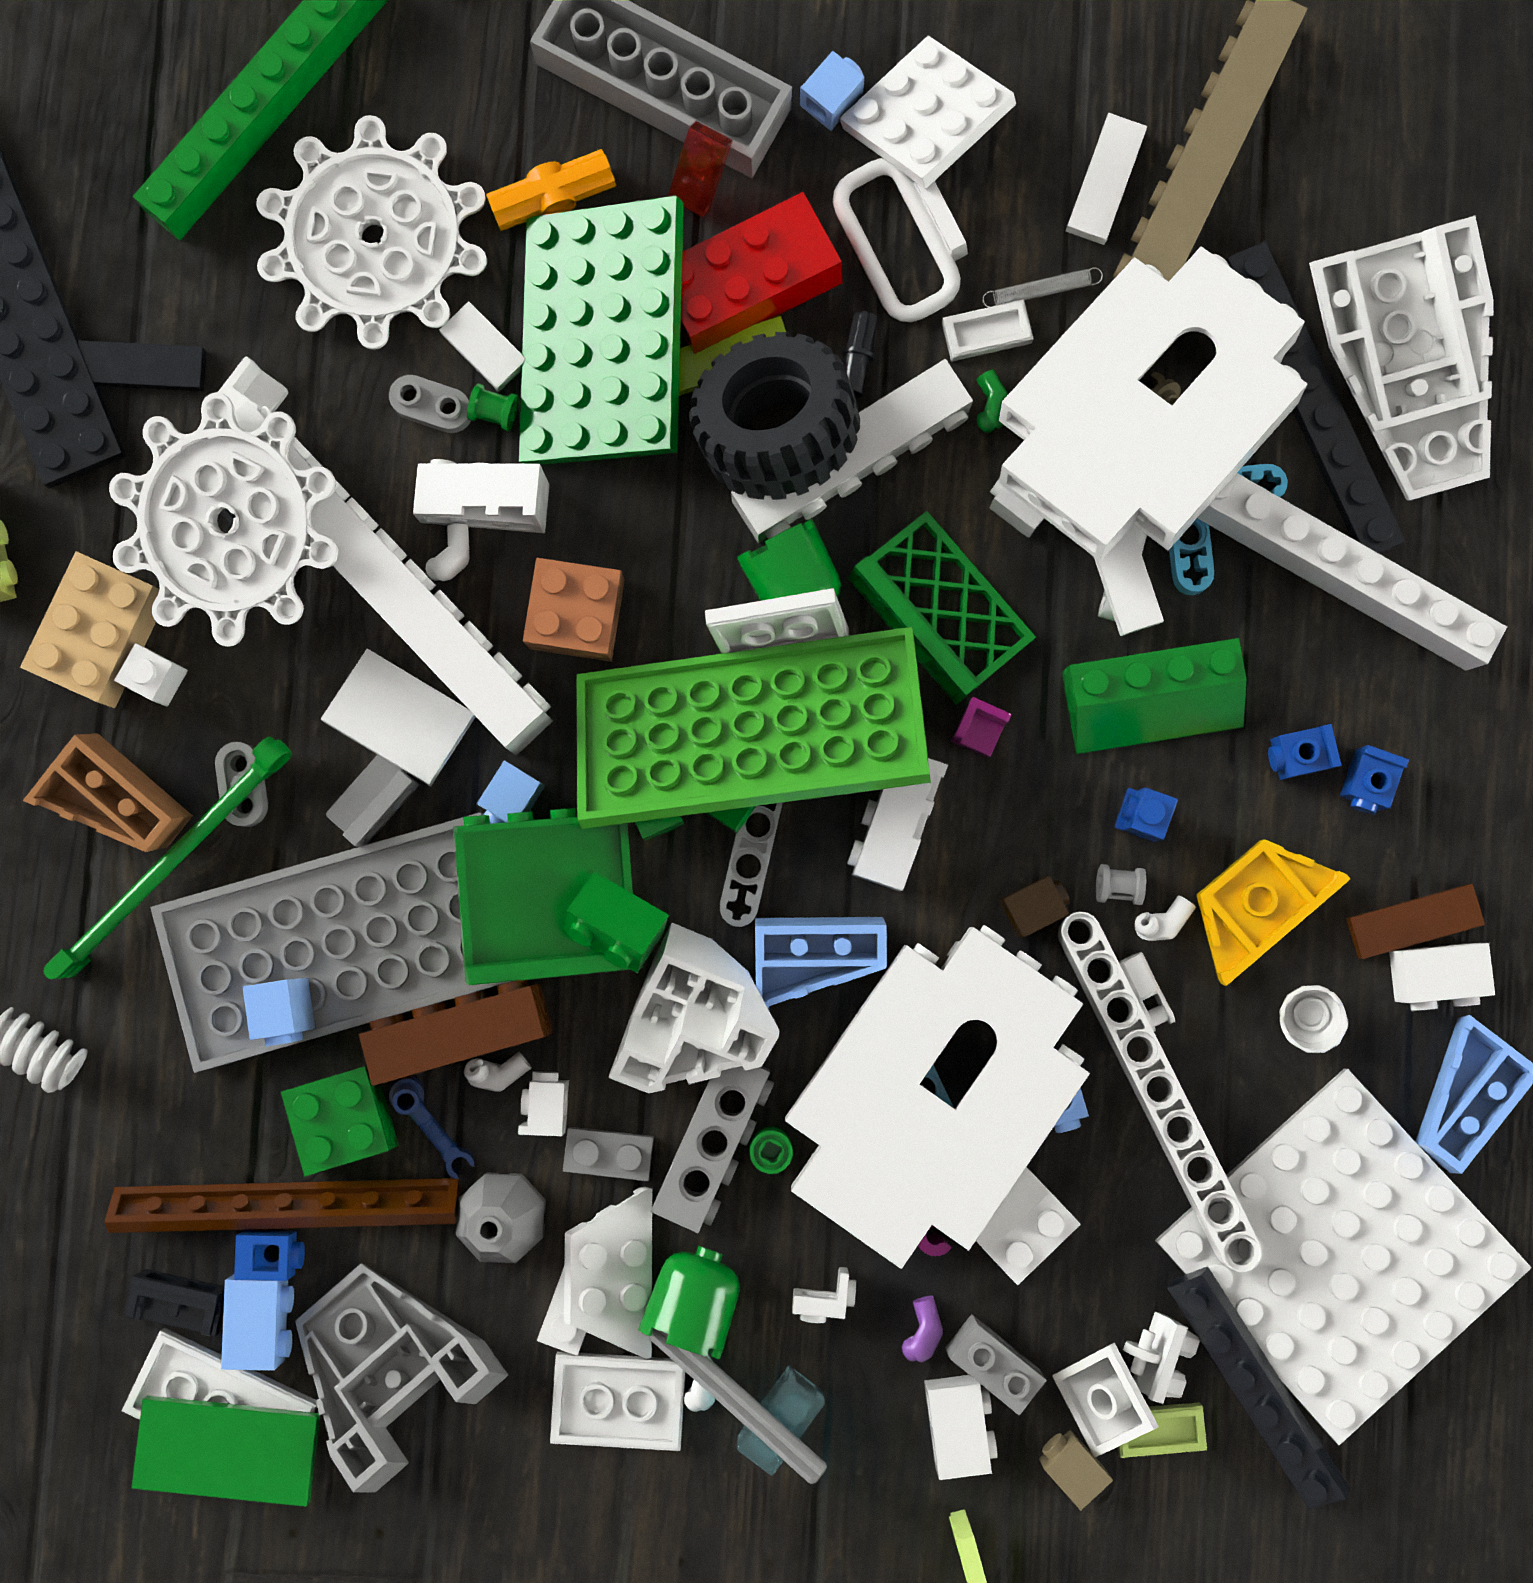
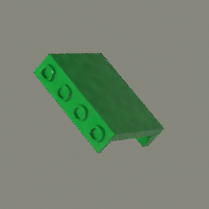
[453,808,643,985]

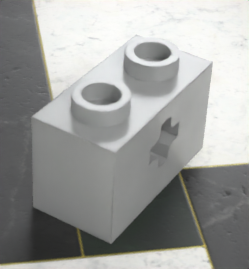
[945,1314,1047,1415]

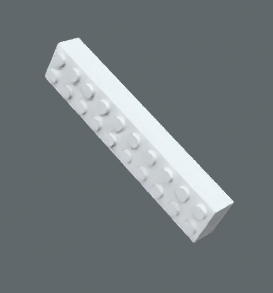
[235,400,553,756]

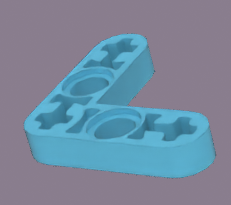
[1169,464,1288,595]

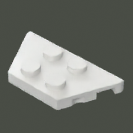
[564,1187,652,1359]

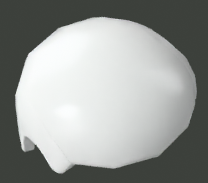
[1279,985,1348,1053]

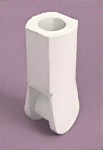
[1119,952,1175,1032]

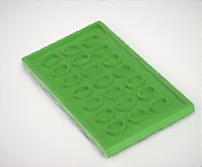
[577,627,931,829]

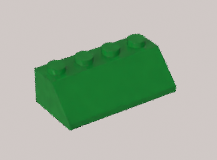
[1062,638,1247,754]

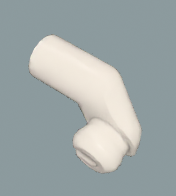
[1135,895,1196,941]
[464,1052,531,1092]

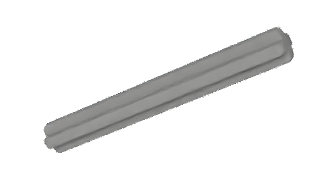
[649,1329,827,1484]

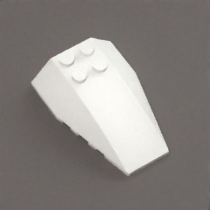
[1309,216,1494,500]

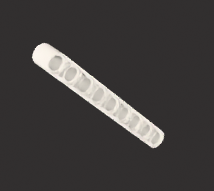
[1058,912,1263,1273]

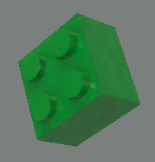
[281,1066,399,1177]

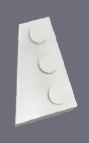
[413,459,550,533]
[847,758,948,892]

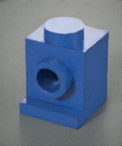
[1268,724,1342,780]
[1339,745,1409,815]
[1114,787,1178,842]
[234,1229,305,1281]

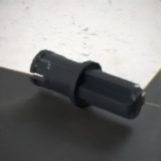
[842,311,878,397]

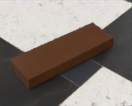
[1346,884,1485,959]

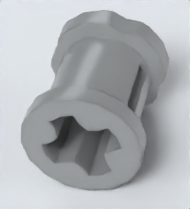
[1096,864,1146,905]

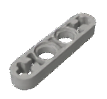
[720,802,783,927]

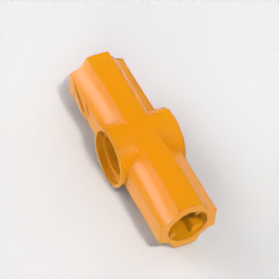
[486,149,616,231]

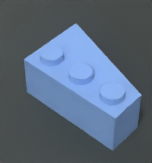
[755,917,887,1008]
[1416,1015,1533,1174]

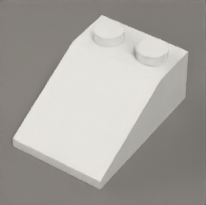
[976,1167,1081,1285]

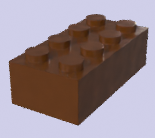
[359,980,554,1086]

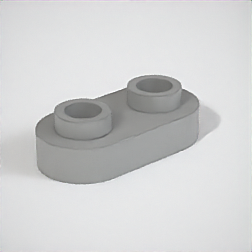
[389,375,471,433]
[215,742,268,827]

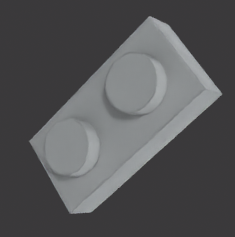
[563,1127,654,1181]

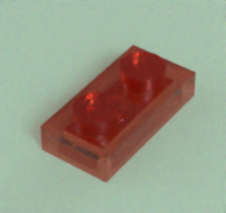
[668,121,733,217]

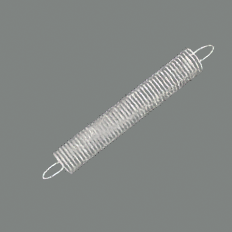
[983,268,1102,307]

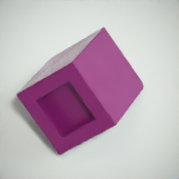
[950,697,1011,758]

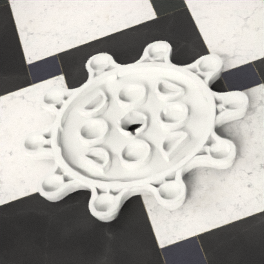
[256,115,487,350]
[109,392,339,647]

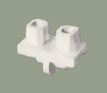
[1123,1312,1200,1404]

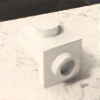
[792,1267,856,1323]

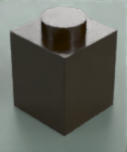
[999,876,1070,938]

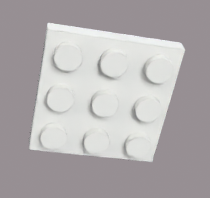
[839,36,1016,189]

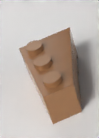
[23,734,193,852]

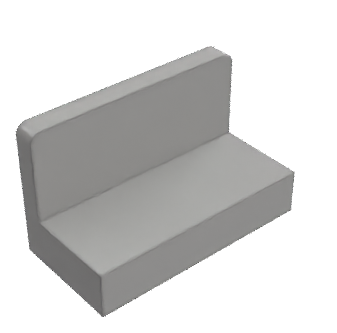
[326,755,420,847]

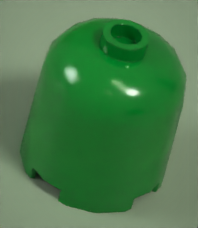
[737,519,841,601]
[638,1246,740,1359]

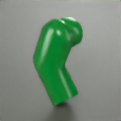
[976,369,1008,433]

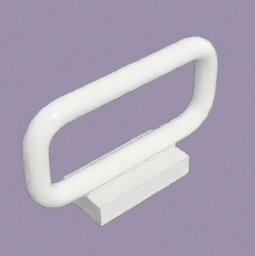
[833,158,968,322]

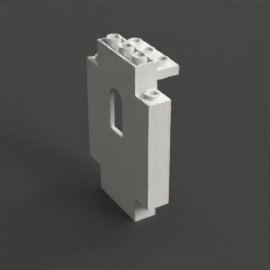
[999,247,1308,562]
[785,925,1090,1269]

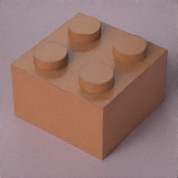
[523,558,625,662]

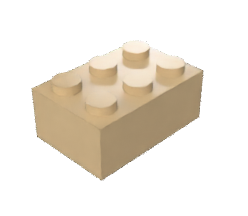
[20,551,160,708]

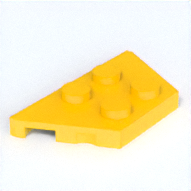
[1197,839,1350,986]

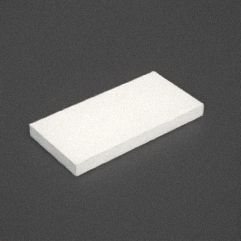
[122,1328,317,1420]

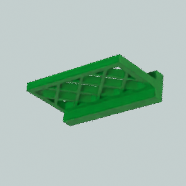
[848,511,1036,705]

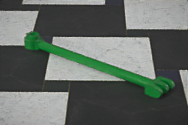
[44,736,292,979]

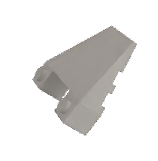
[295,1263,508,1492]

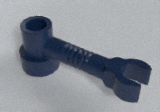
[389,1075,474,1179]

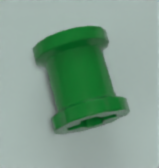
[467,383,519,432]

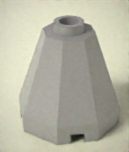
[456,1172,546,1263]

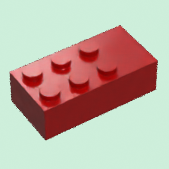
[680,192,842,354]

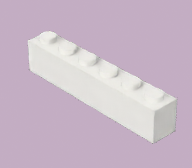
[731,359,973,543]

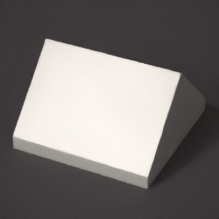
[1052,1343,1159,1458]

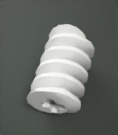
[0,1007,88,1093]

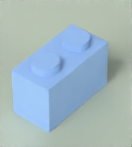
[242,978,316,1047]
[221,1275,294,1371]

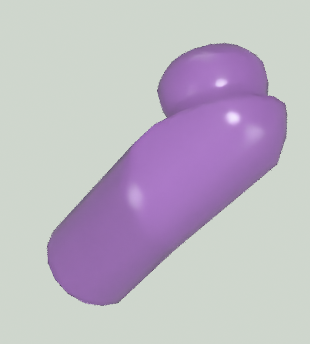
[902,1296,943,1362]

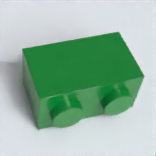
[563,872,669,973]

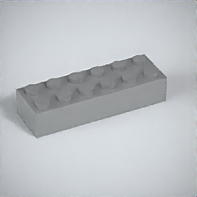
[530,0,792,178]

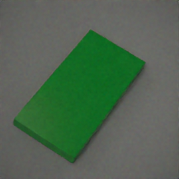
[132,1395,320,1507]

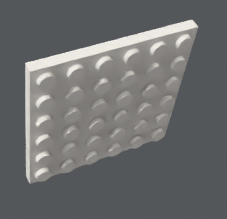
[1155,1069,1532,1445]

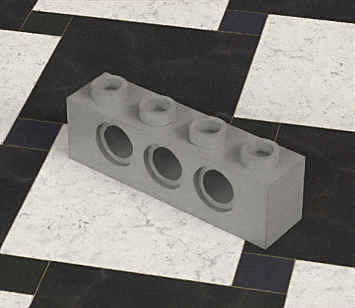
[650,1066,774,1233]

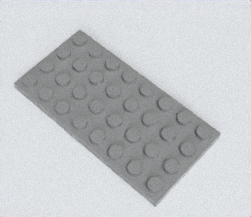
[150,812,512,1073]

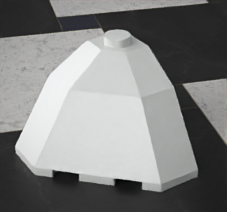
[609,923,780,1094]

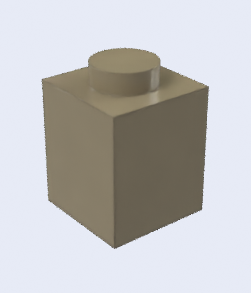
[1039,1429,1113,1511]

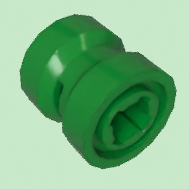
[750,1126,793,1174]

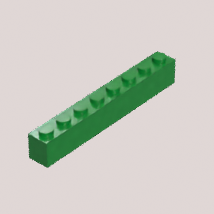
[132,0,388,241]

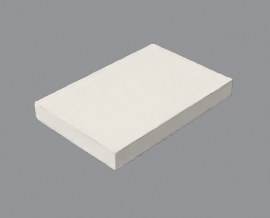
[705,588,850,654]
[321,649,476,787]
[550,1352,685,1451]

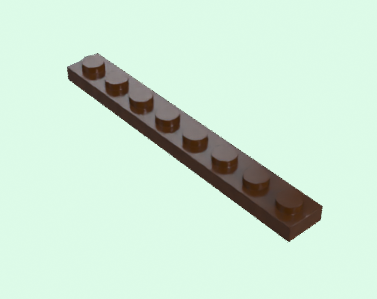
[104,1178,461,1233]

